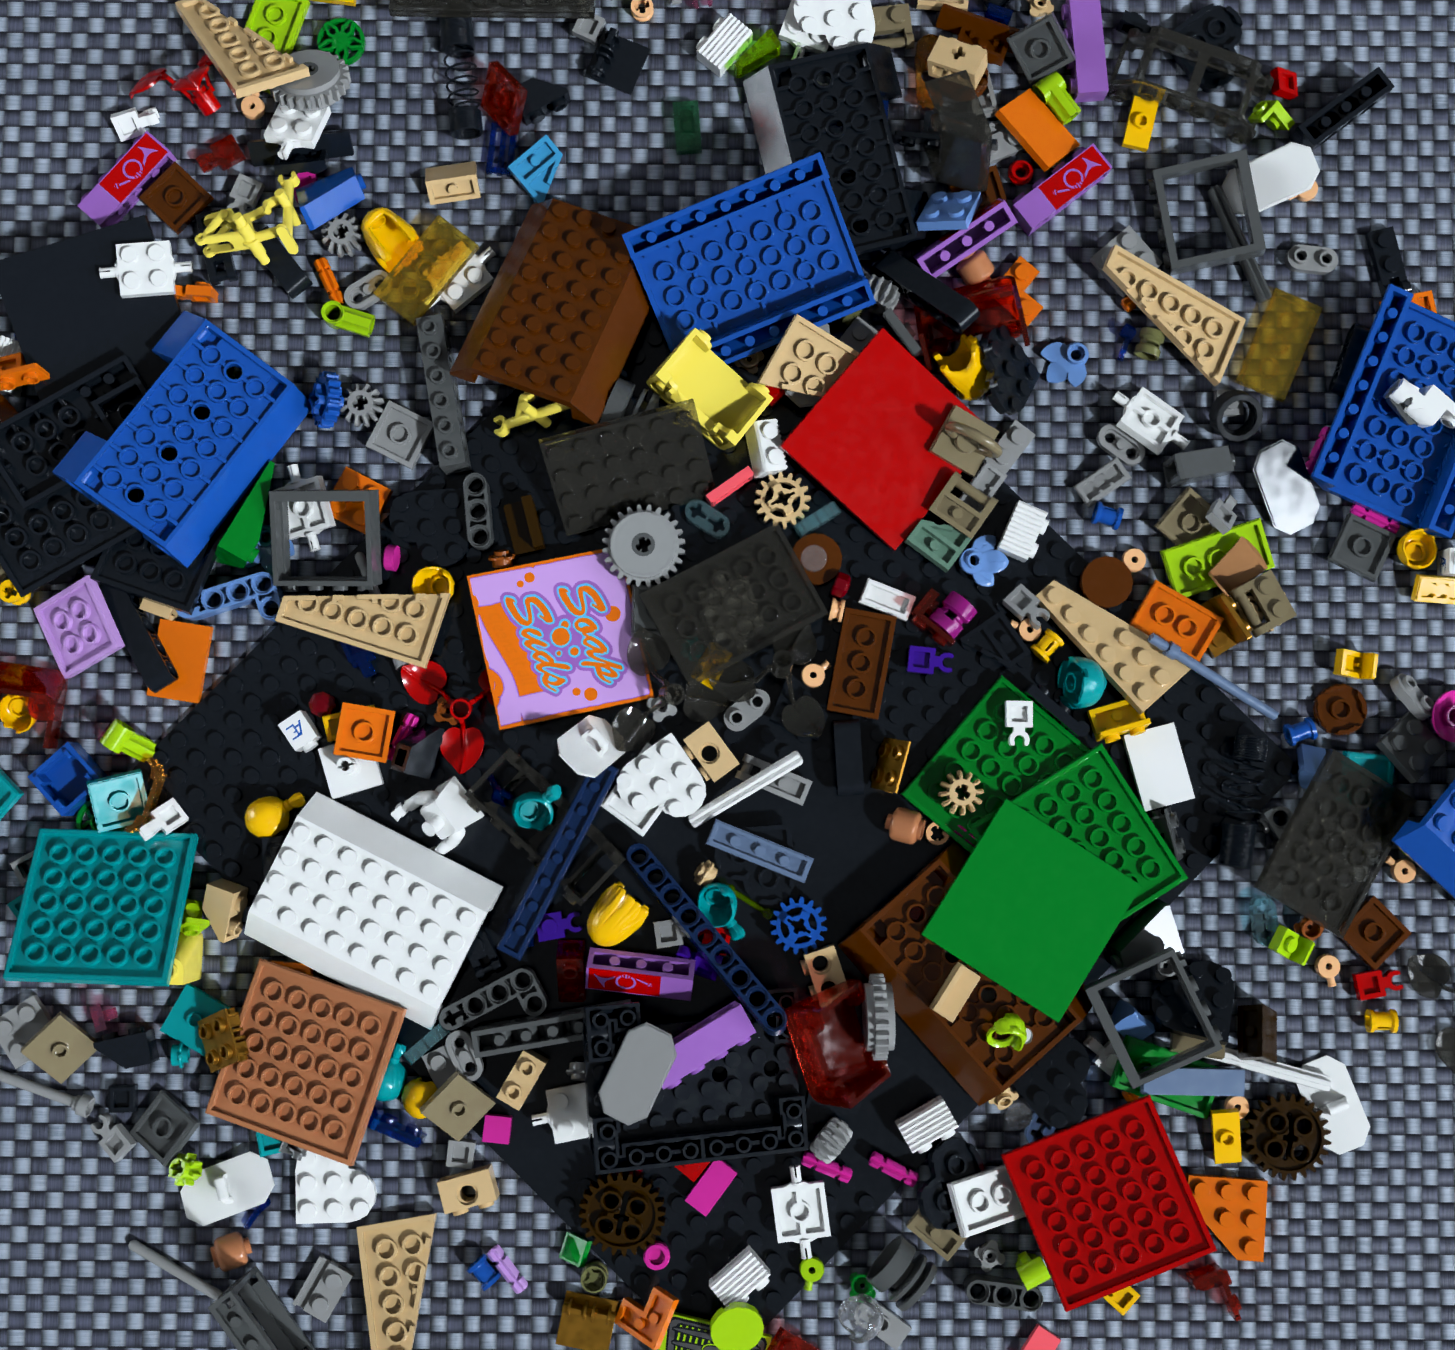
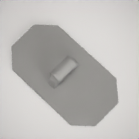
[598,1022,677,1125]

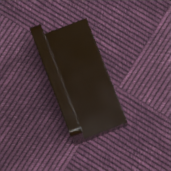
[503,494,546,555]
[1237,1004,1277,1064]

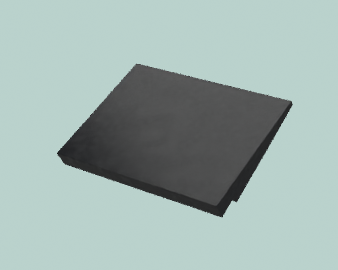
[0,215,210,420]
[0,354,177,597]

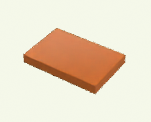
[995,88,1080,172]
[1129,580,1224,662]
[147,619,214,704]

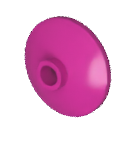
[1432,690,1455,742]

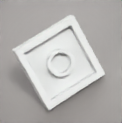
[318,744,384,799]

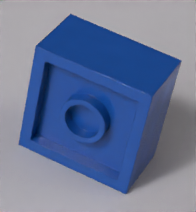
[28,742,108,816]

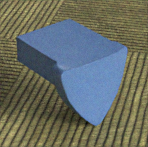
[1296,744,1331,789]
[1111,1000,1155,1040]

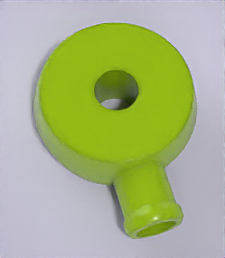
[799,1256,824,1291]

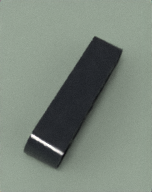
[870,249,980,334]
[99,584,179,693]

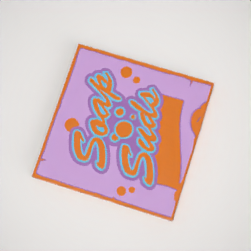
[467,549,654,731]

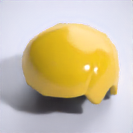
[1396,528,1438,570]
[411,566,455,598]
[0,692,39,734]
[401,1078,438,1119]

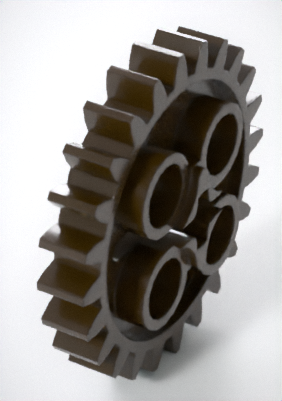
[1242,1092,1331,1181]
[579,1171,666,1256]

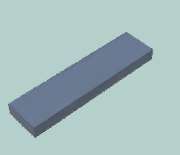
[706,819,814,883]
[1140,1066,1245,1096]

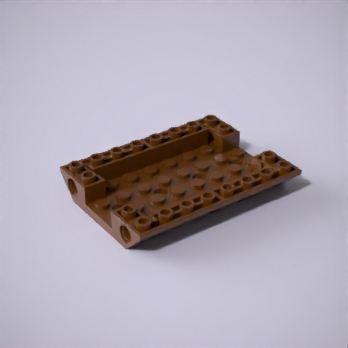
[838,841,1092,1106]

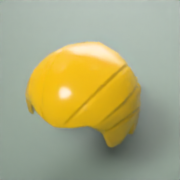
[245,792,306,838]

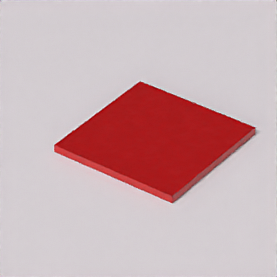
[779,328,979,551]
[1000,1095,1217,1312]

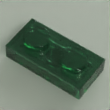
[673,100,702,155]

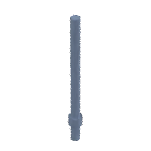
[1147,633,1279,721]

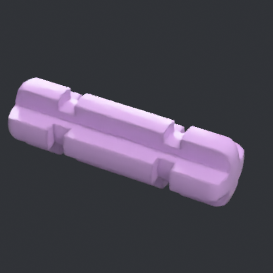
[487,1244,528,1294]

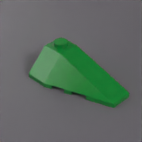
[215,461,275,569]

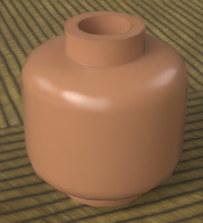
[956,250,995,288]
[885,807,926,845]
[210,1232,252,1272]

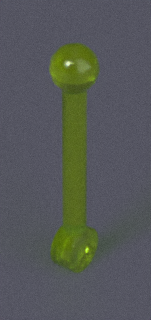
[728,884,773,919]

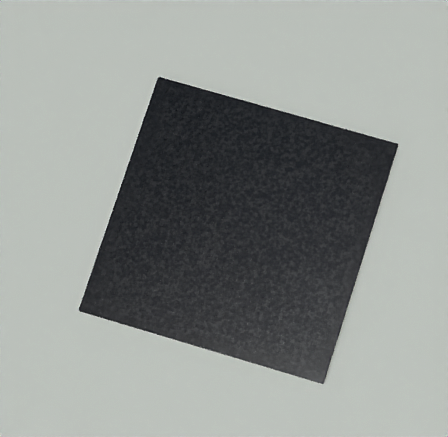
[131,305,1299,1328]

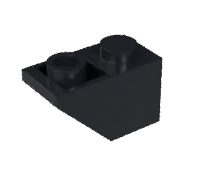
[509,78,571,126]
[390,724,445,780]
[93,1026,160,1069]

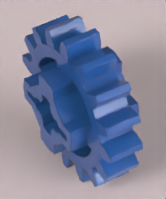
[309,371,344,429]
[770,896,827,955]

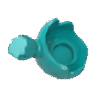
[512,785,562,831]
[697,883,746,941]
[376,1042,408,1102]

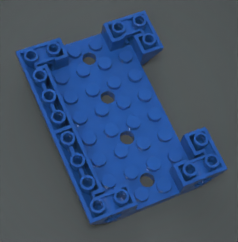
[52,310,311,569]

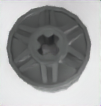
[599,377,661,445]
[866,1235,938,1311]

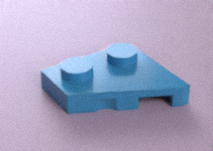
[507,134,563,204]

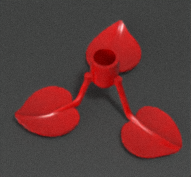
[129,54,221,116]
[401,661,494,774]

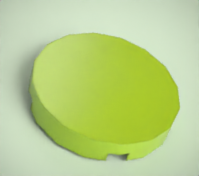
[709,1302,764,1350]

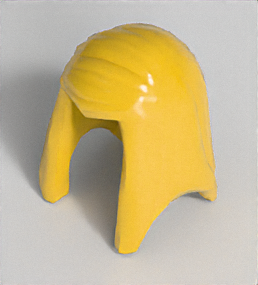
[361,207,424,275]
[932,334,990,401]
[586,881,649,947]

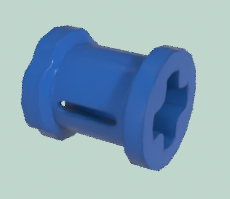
[1091,501,1124,530]
[1283,717,1318,747]
[466,1254,501,1291]

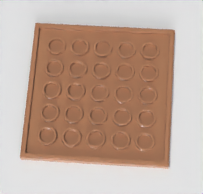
[205,958,407,1166]

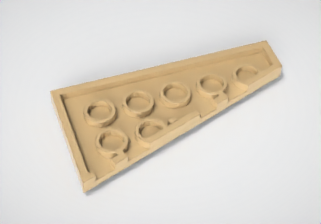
[175,0,310,99]
[756,314,859,398]
[275,593,451,669]

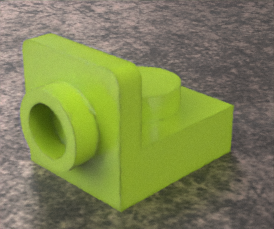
[1248,100,1295,130]
[180,899,210,936]
[1268,924,1315,966]

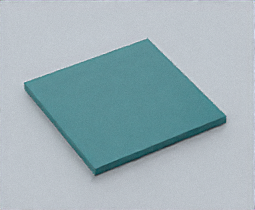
[3,828,199,987]

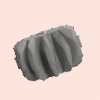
[321,212,365,258]
[863,274,900,316]
[340,384,385,428]
[810,1117,853,1164]

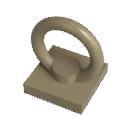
[928,405,1003,477]

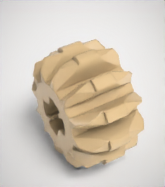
[938,770,984,816]

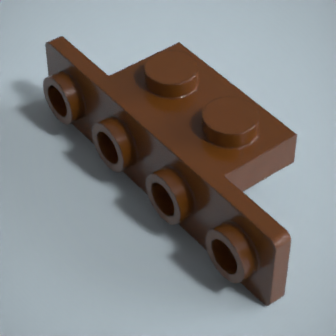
[936,4,1020,66]

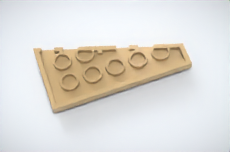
[1102,245,1246,387]
[1036,580,1191,715]
[356,1213,437,1350]

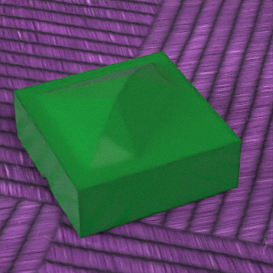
[559,1231,592,1268]

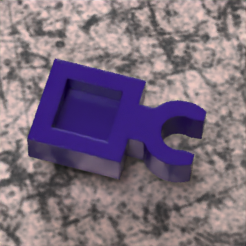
[906,645,954,675]
[537,911,583,942]
[676,945,723,981]

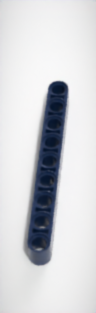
[626,843,787,1036]

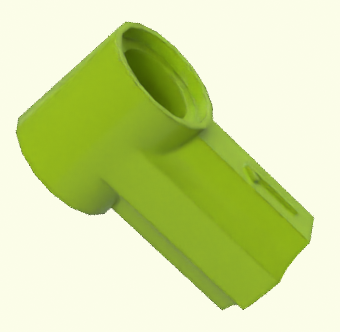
[1032,71,1081,125]
[321,300,376,338]
[99,718,156,762]
[1015,1251,1051,1291]

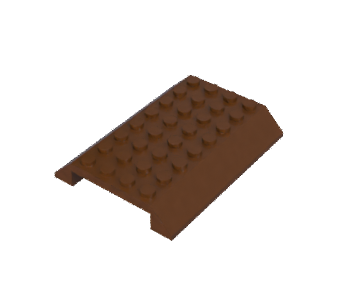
[449,198,651,427]

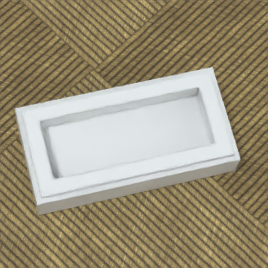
[858,578,916,622]

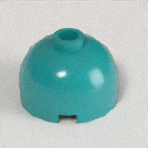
[1057,656,1107,709]

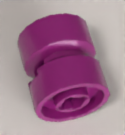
[928,591,978,640]

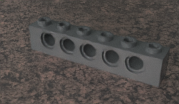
[416,313,472,475]
[471,999,632,1058]

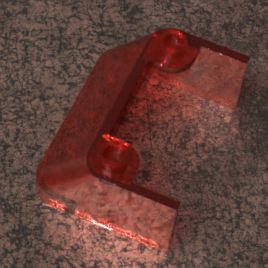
[914,276,1030,371]
[0,661,68,749]

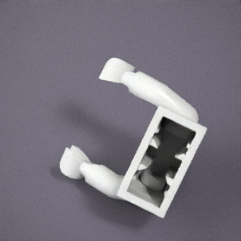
[391,776,485,855]

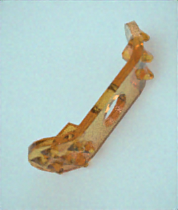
[915,34,943,110]
[124,757,167,833]

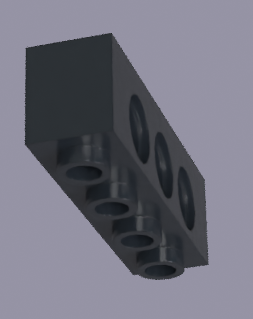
[1289,67,1395,151]

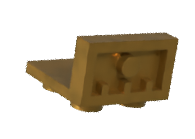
[1201,593,1252,658]

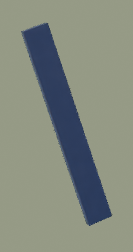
[497,765,619,960]

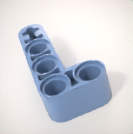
[176,572,284,622]

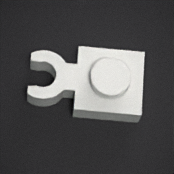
[1005,701,1033,746]

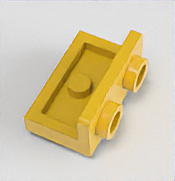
[1087,700,1151,744]

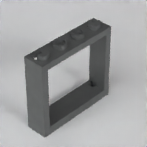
[1148,149,1266,276]
[269,489,382,591]
[1083,946,1223,1089]
[208,1266,316,1350]

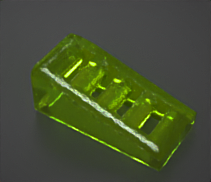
[734,28,781,78]

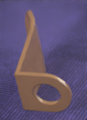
[1207,536,1268,596]

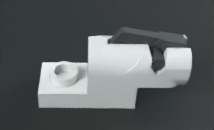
[1383,377,1455,429]

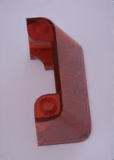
[785,979,891,1109]

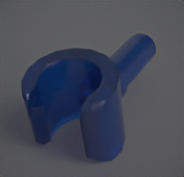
[1117,323,1136,362]
[487,774,513,807]
[244,1198,271,1230]

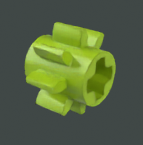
[168,1153,203,1186]

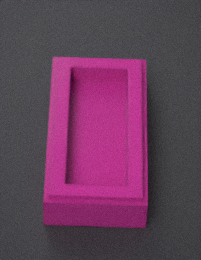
[685,1160,738,1217]

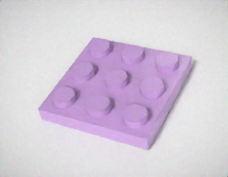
[33,575,125,679]

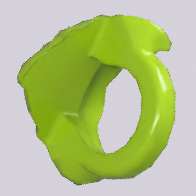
[986,1013,1027,1051]

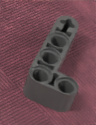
[439,966,549,1030]

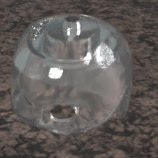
[837,1294,884,1343]

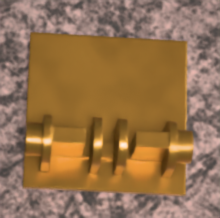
[870,737,911,794]
[197,1007,249,1073]
[556,1290,619,1350]

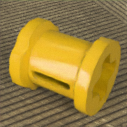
[0,579,31,606]
[1030,628,1065,663]
[1364,1009,1399,1033]

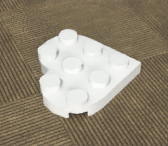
[793,0,875,50]
[617,733,706,817]
[295,1150,377,1224]

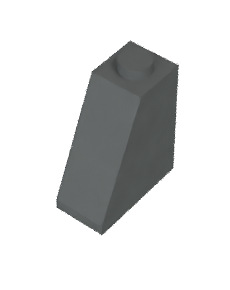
[1162,445,1236,489]
[1109,899,1184,970]

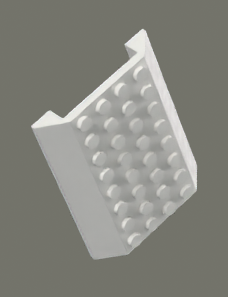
[244,792,504,1030]

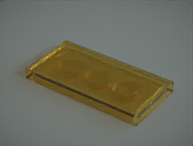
[373,215,479,326]
[1235,288,1323,402]

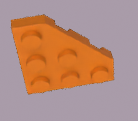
[1186,1173,1268,1262]

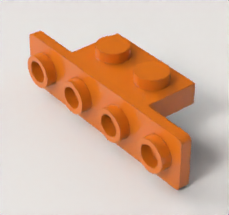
[0,352,50,391]

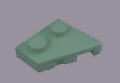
[905,519,972,573]

